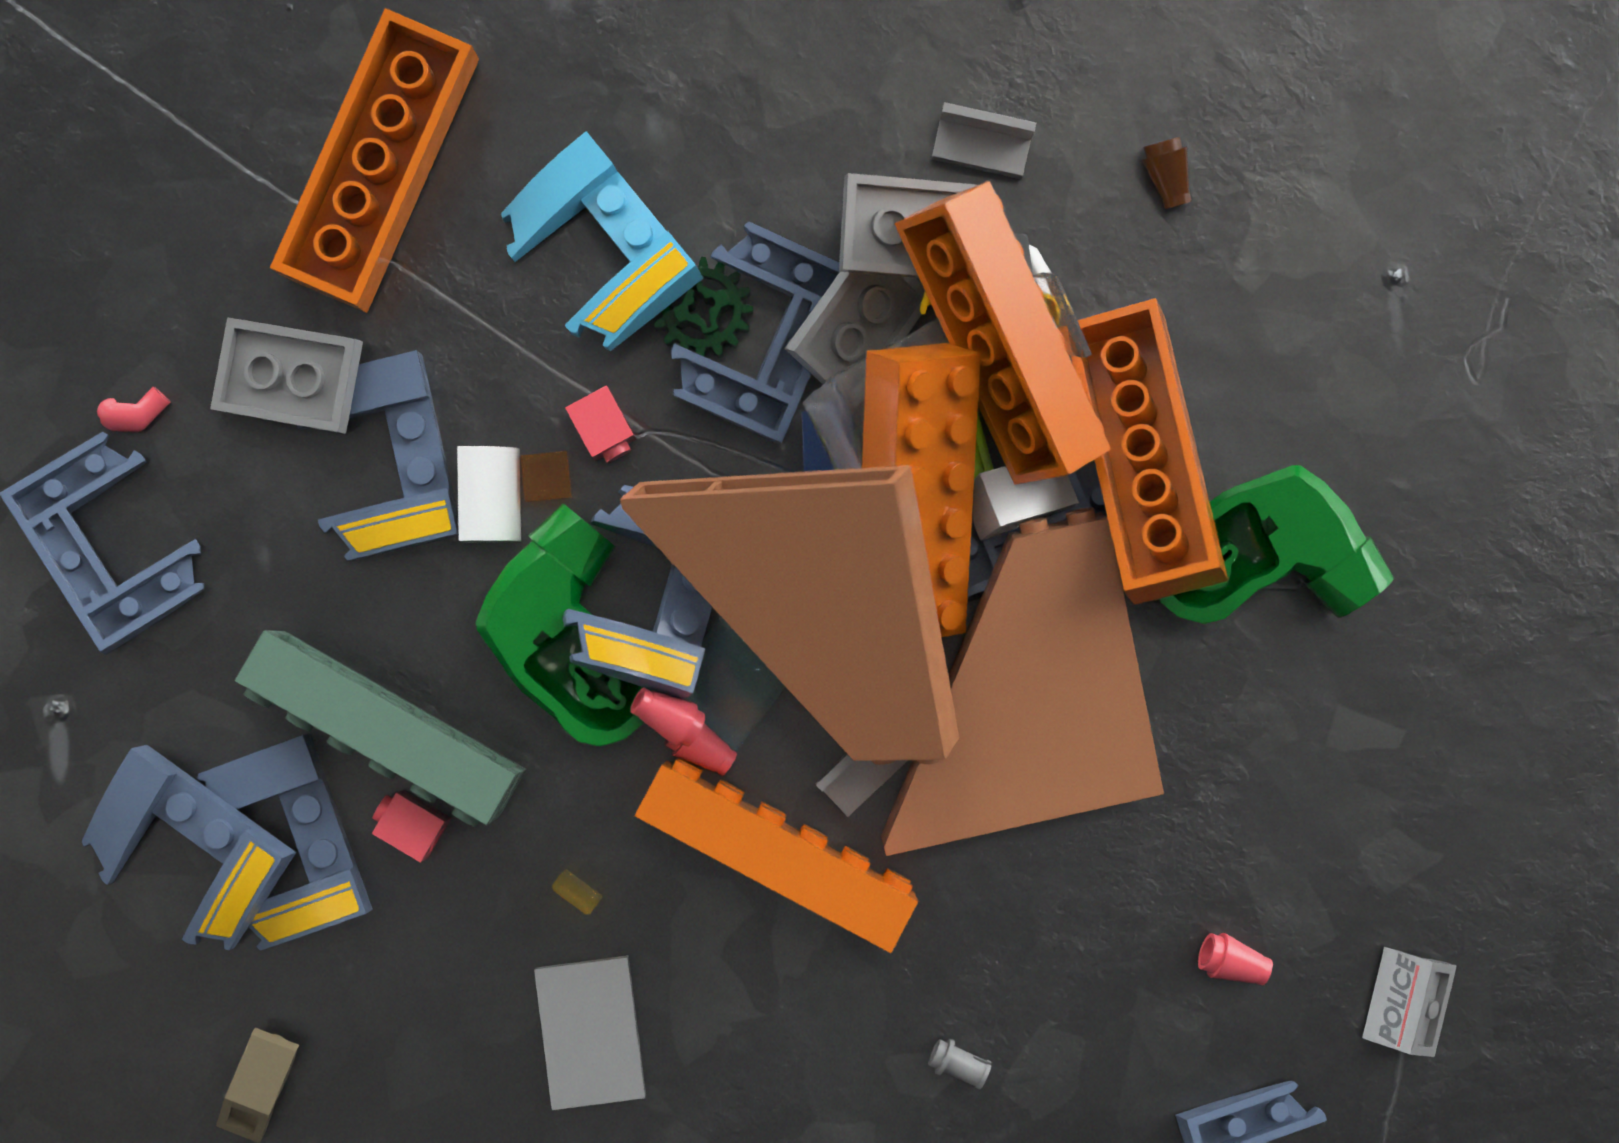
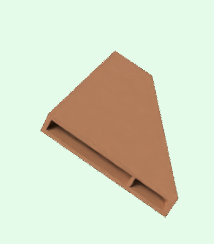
[620,465,959,765]
[881,508,1164,856]

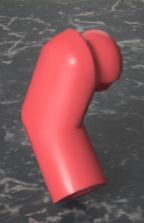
[97,386,171,432]

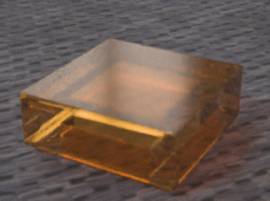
[520,451,573,503]

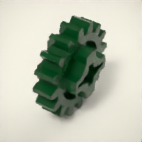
[654,257,753,358]

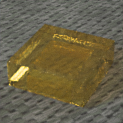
[551,869,603,915]

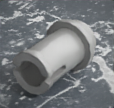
[928,1039,992,1090]

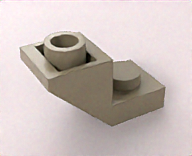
[216,1028,299,1143]

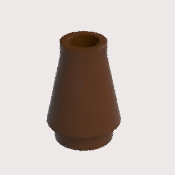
[1142,136,1192,209]

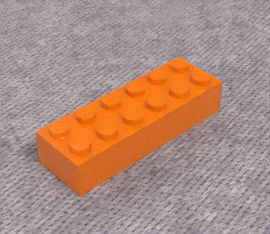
[270,8,479,313]
[894,181,1111,485]
[1064,298,1228,605]
[862,343,981,637]
[634,758,918,953]

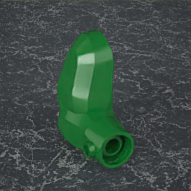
[1159,465,1394,624]
[476,504,652,746]

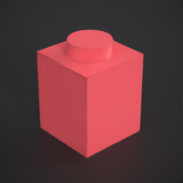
[565,385,637,463]
[372,790,452,863]

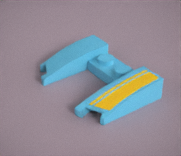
[501,131,703,351]

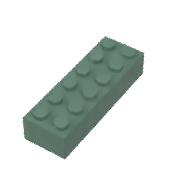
[235,630,527,827]

